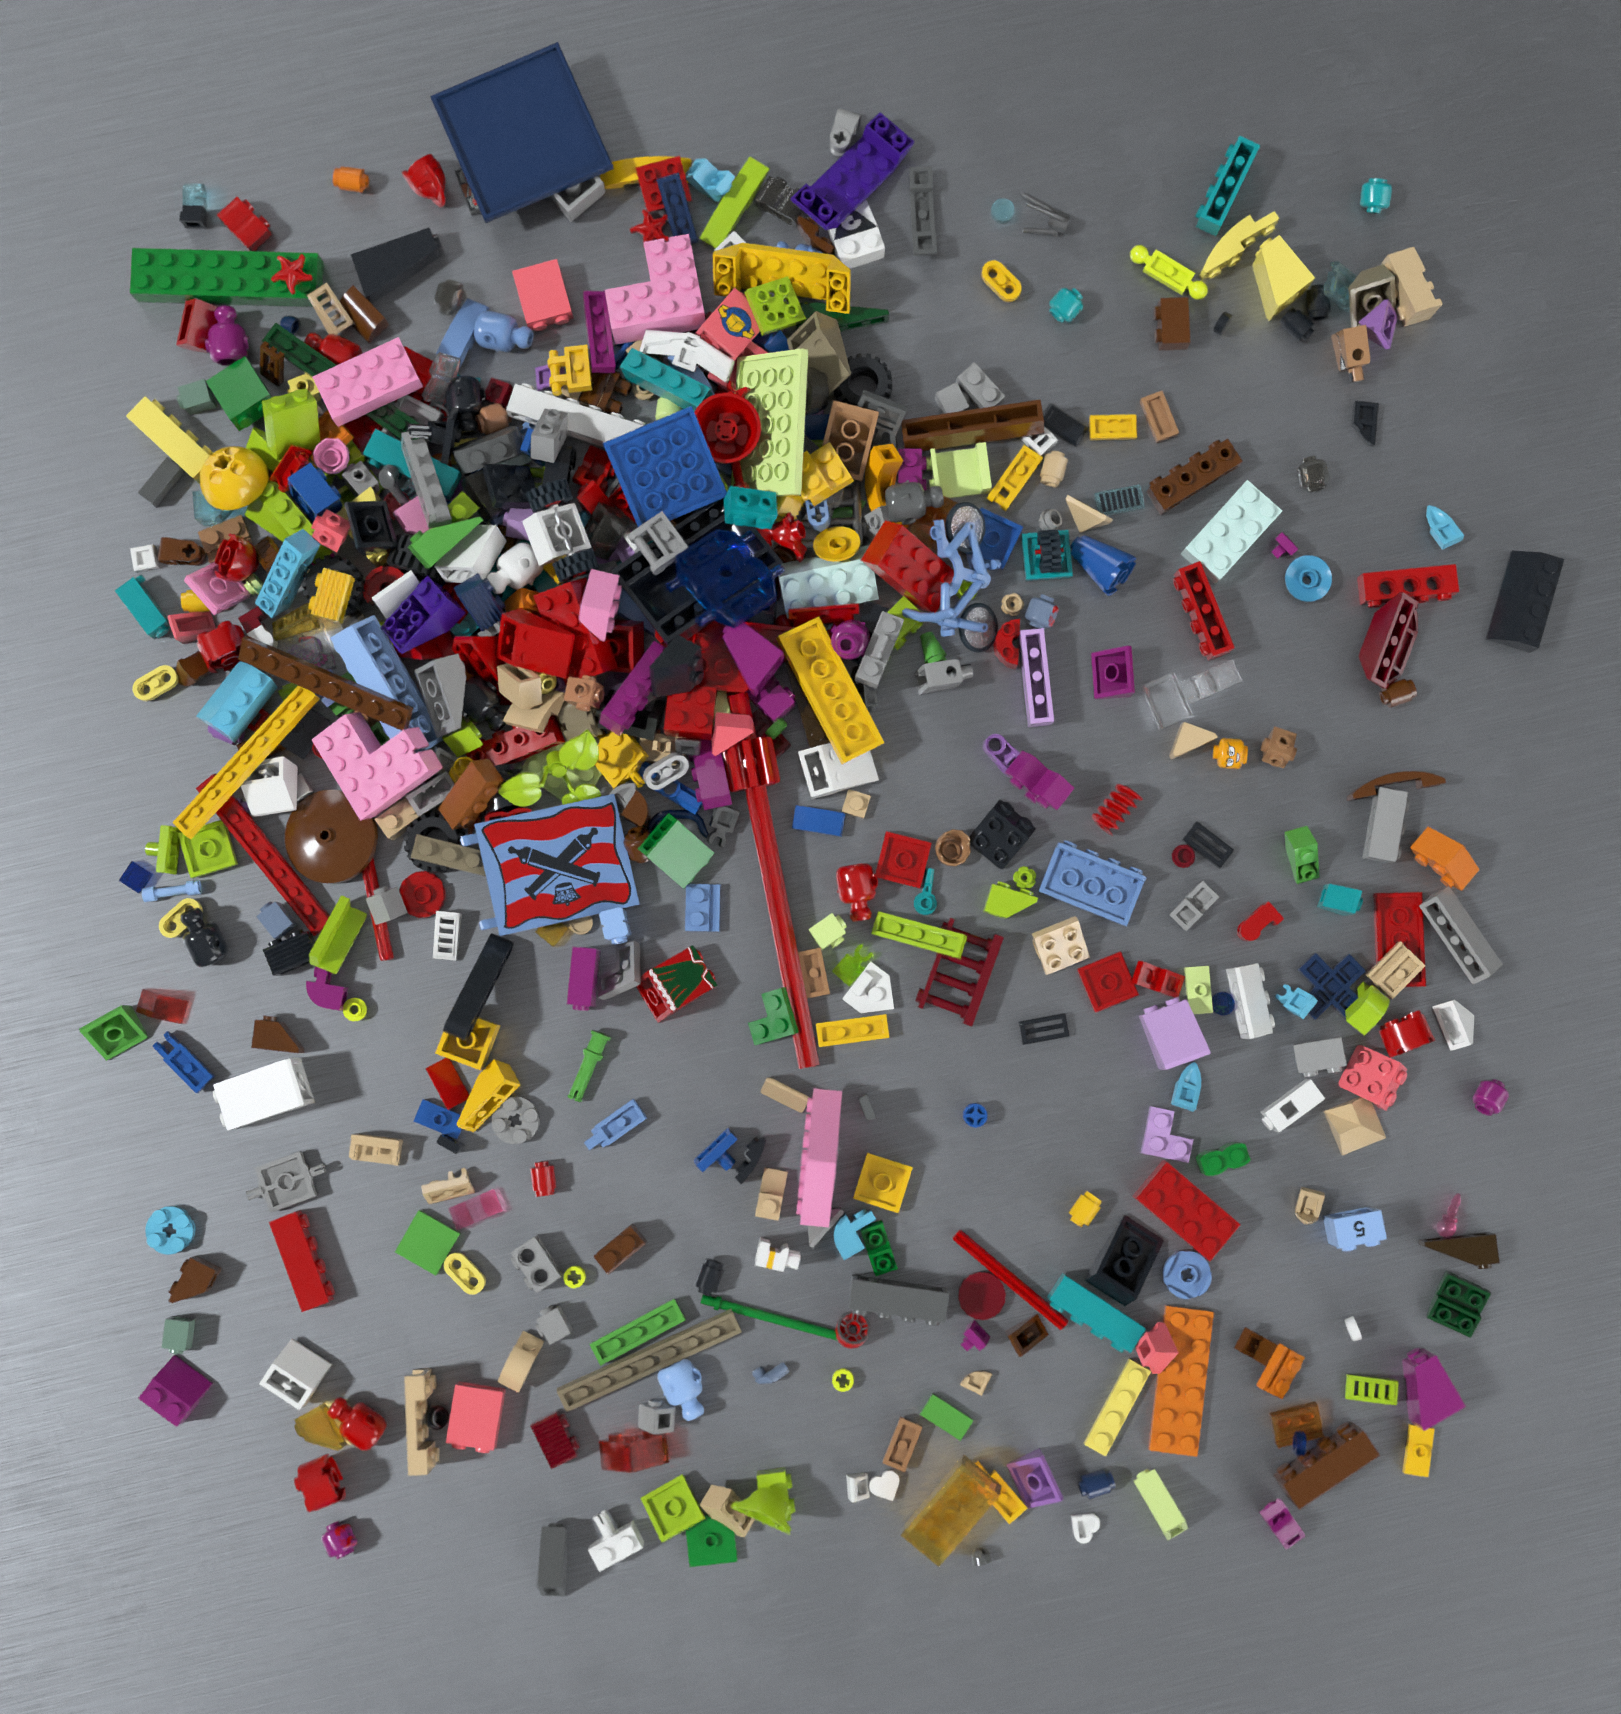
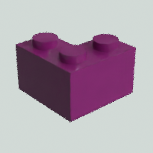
[746,675,795,723]
[1005,751,1074,810]

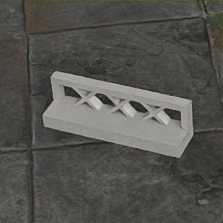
[401,431,452,529]

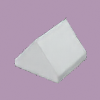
[846,1473,869,1503]

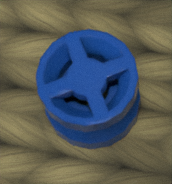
[963,1103,988,1128]

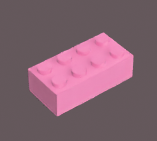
[313,337,423,427]

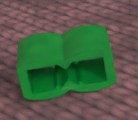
[1195,1142,1251,1176]

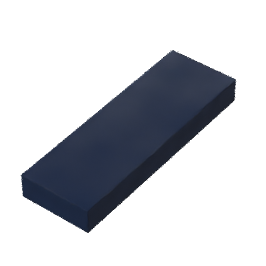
[656,172,699,244]

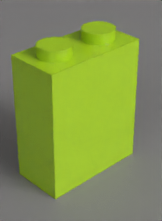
[262,388,321,460]

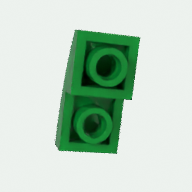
[860,1220,898,1277]

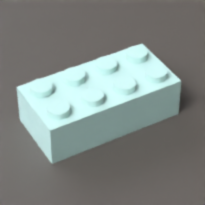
[1181,480,1282,585]
[777,545,879,619]

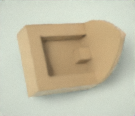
[1295,1187,1325,1225]

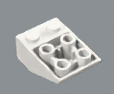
[798,743,879,800]

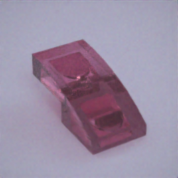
[448,1189,503,1231]

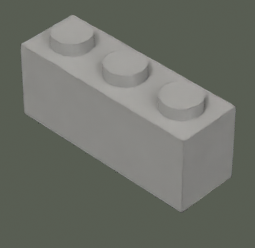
[1363,787,1410,863]

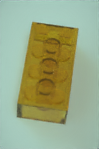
[901,1455,1002,1567]

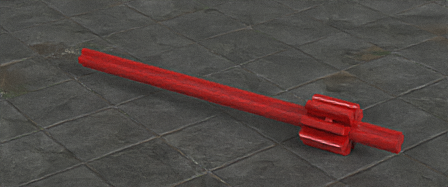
[722,693,820,1069]

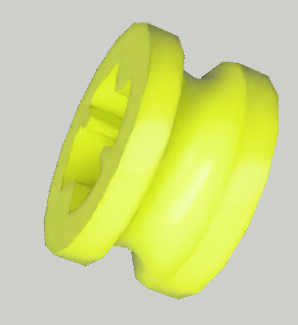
[564,1265,586,1288]
[832,1368,854,1392]

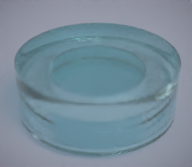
[991,198,1014,224]

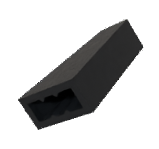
[350,227,442,304]

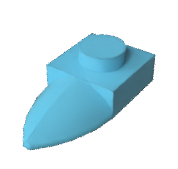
[1426,505,1464,550]
[1171,1062,1201,1112]

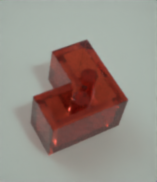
[599,1430,669,1473]

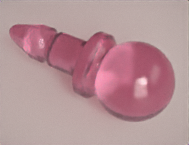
[1436,1193,1461,1238]

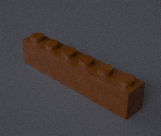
[901,399,1044,451]

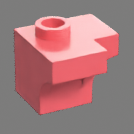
[1135,1322,1178,1374]

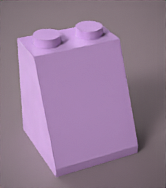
[1139,997,1211,1070]

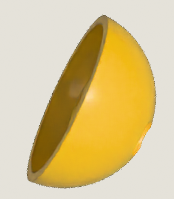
[200,446,269,510]

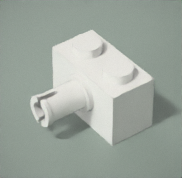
[588,1510,645,1572]

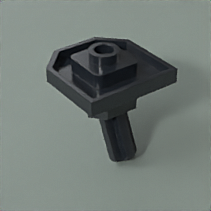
[406,407,462,464]

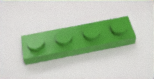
[589,1298,686,1366]

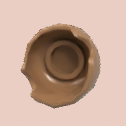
[935,829,971,867]

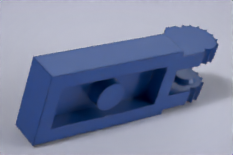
[153,1031,215,1093]

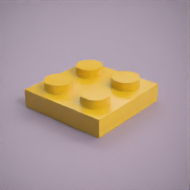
[853,1152,913,1213]

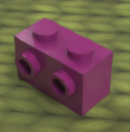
[897,449,926,490]

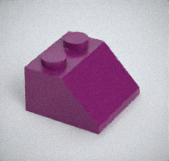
[138,1354,213,1427]

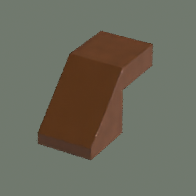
[1234,1327,1278,1366]

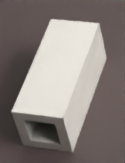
[1261,1079,1325,1132]

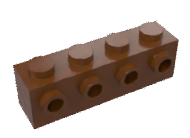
[1146,438,1243,515]

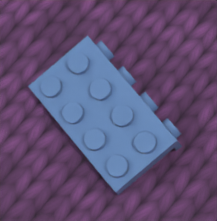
[1038,840,1147,927]

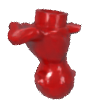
[755,512,807,562]

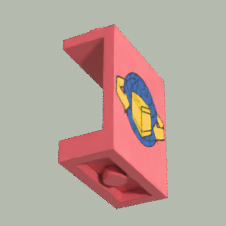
[695,288,760,360]

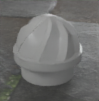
[1038,509,1062,530]

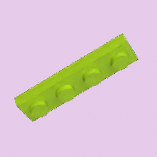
[871,911,967,959]

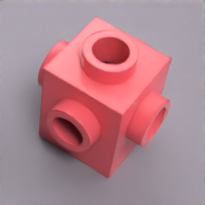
[311,509,351,552]

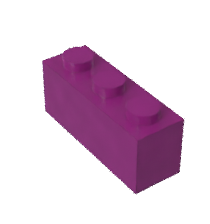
[688,738,732,810]

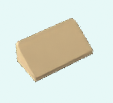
[761,1077,809,1113]

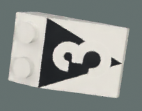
[827,200,885,269]

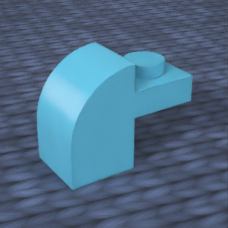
[685,158,735,202]
[834,1208,876,1260]

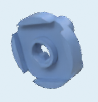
[1163,1250,1212,1299]

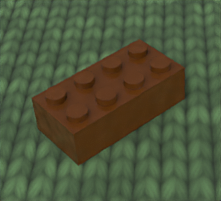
[1273,1422,1380,1510]

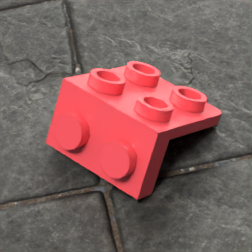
[1338,1045,1407,1111]

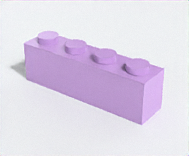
[1018,628,1054,728]

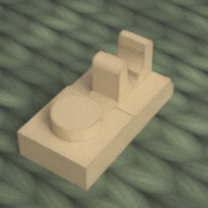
[421,1168,475,1204]

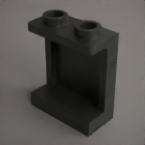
[595,689,665,741]

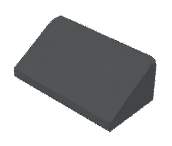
[138,457,186,507]

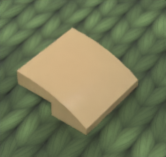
[503,690,565,733]

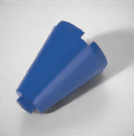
[1070,535,1137,596]

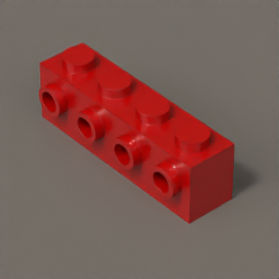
[1173,561,1235,661]
[466,715,565,766]

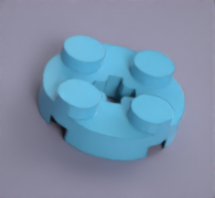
[145,1206,196,1255]

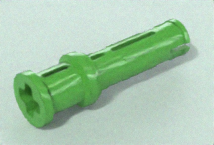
[567,1029,611,1102]

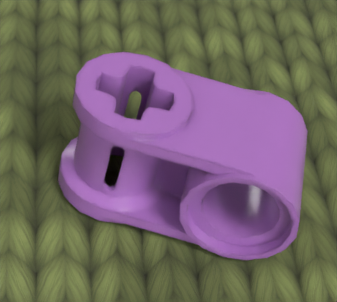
[983,734,1020,778]

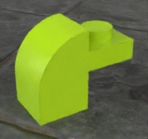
[1345,981,1390,1035]

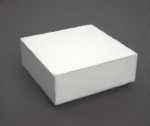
[130,544,159,573]

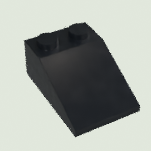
[1085,1215,1164,1306]

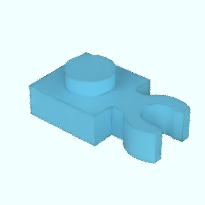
[1275,984,1318,1019]

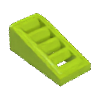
[1345,1374,1399,1405]

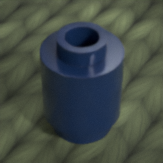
[1078,1469,1116,1500]

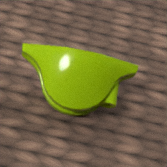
[731,1487,792,1535]

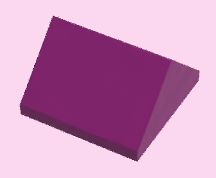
[1091,645,1135,699]

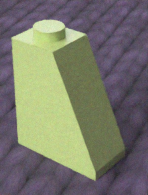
[1134,1469,1188,1541]

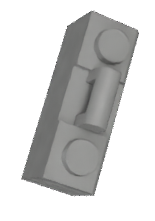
[855,611,904,689]

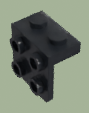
[969,799,1036,869]

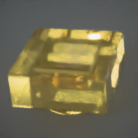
[535,922,569,947]

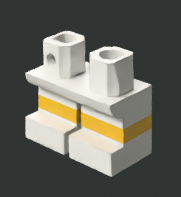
[755,1237,801,1272]

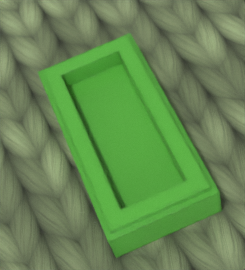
[920,1393,973,1441]

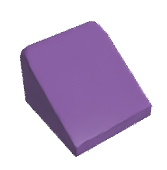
[535,365,564,391]

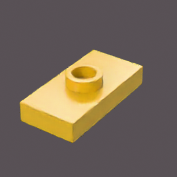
[1089,414,1137,440]
[1402,1424,1435,1477]

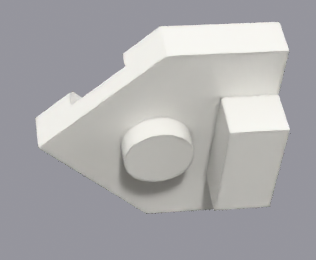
[842,962,894,1013]

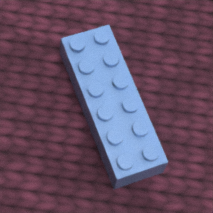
[330,615,443,753]

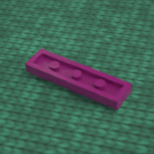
[583,291,615,373]

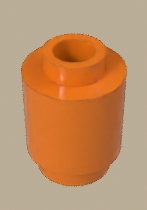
[333,166,369,193]

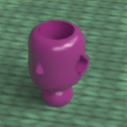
[205,306,249,366]
[830,620,871,660]

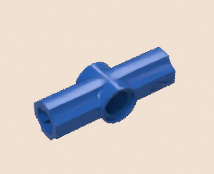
[638,761,703,815]

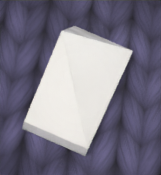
[1432,999,1474,1051]

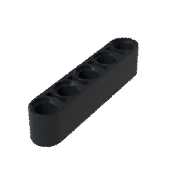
[443,933,514,1041]

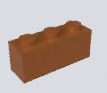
[438,759,504,830]

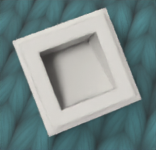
[297,773,314,804]

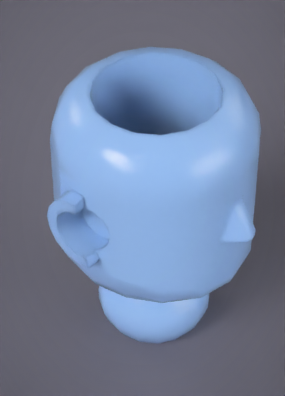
[657,1359,704,1421]

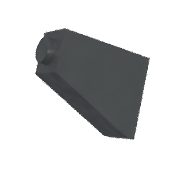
[537,1523,568,1596]

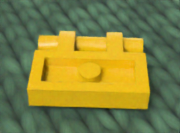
[547,344,592,396]

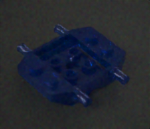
[665,529,785,628]

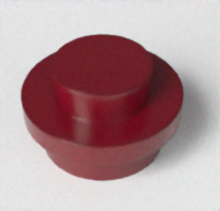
[1171,844,1195,868]

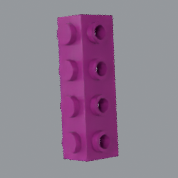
[600,641,665,736]

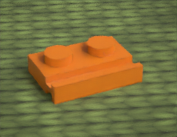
[1256,1343,1305,1399]

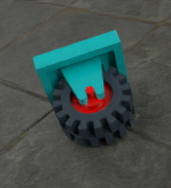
[1021,529,1073,581]

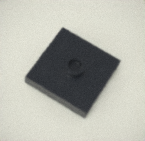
[279,708,330,760]

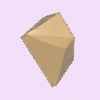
[1324,1096,1386,1155]

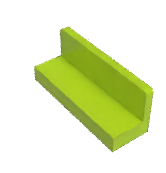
[309,895,367,974]

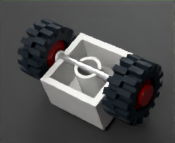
[522,479,599,582]

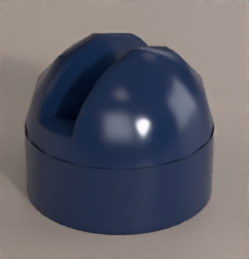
[280,316,300,335]

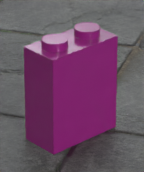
[567,947,601,1011]

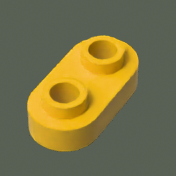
[981,260,1021,302]

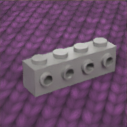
[1419,886,1503,985]

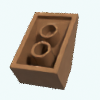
[822,400,879,481]

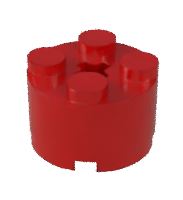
[196,621,245,673]
[1379,1010,1435,1058]
[294,1454,346,1512]

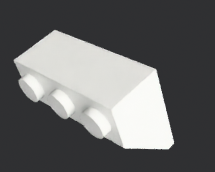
[1226,963,1275,1039]

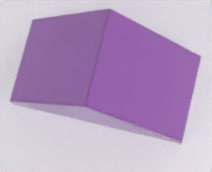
[1359,299,1398,349]

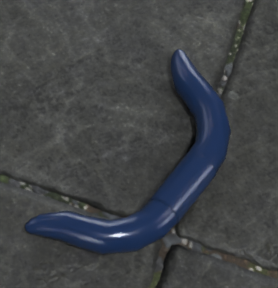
[647,810,709,839]

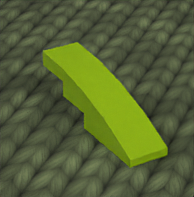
[700,156,770,248]

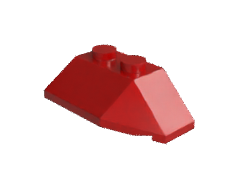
[452,636,512,705]

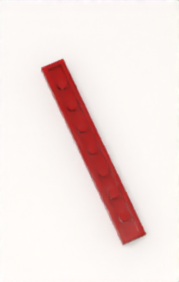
[196,773,330,936]

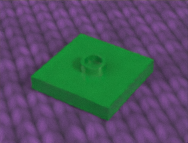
[686,1514,738,1567]

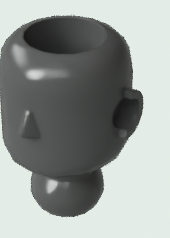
[885,480,944,525]

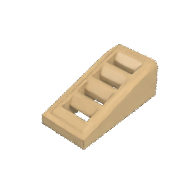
[307,283,354,334]

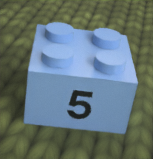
[1322,1206,1387,1251]

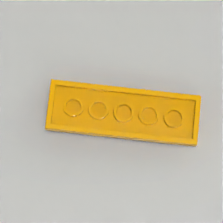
[776,617,885,765]

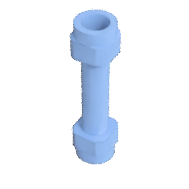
[142,880,202,902]

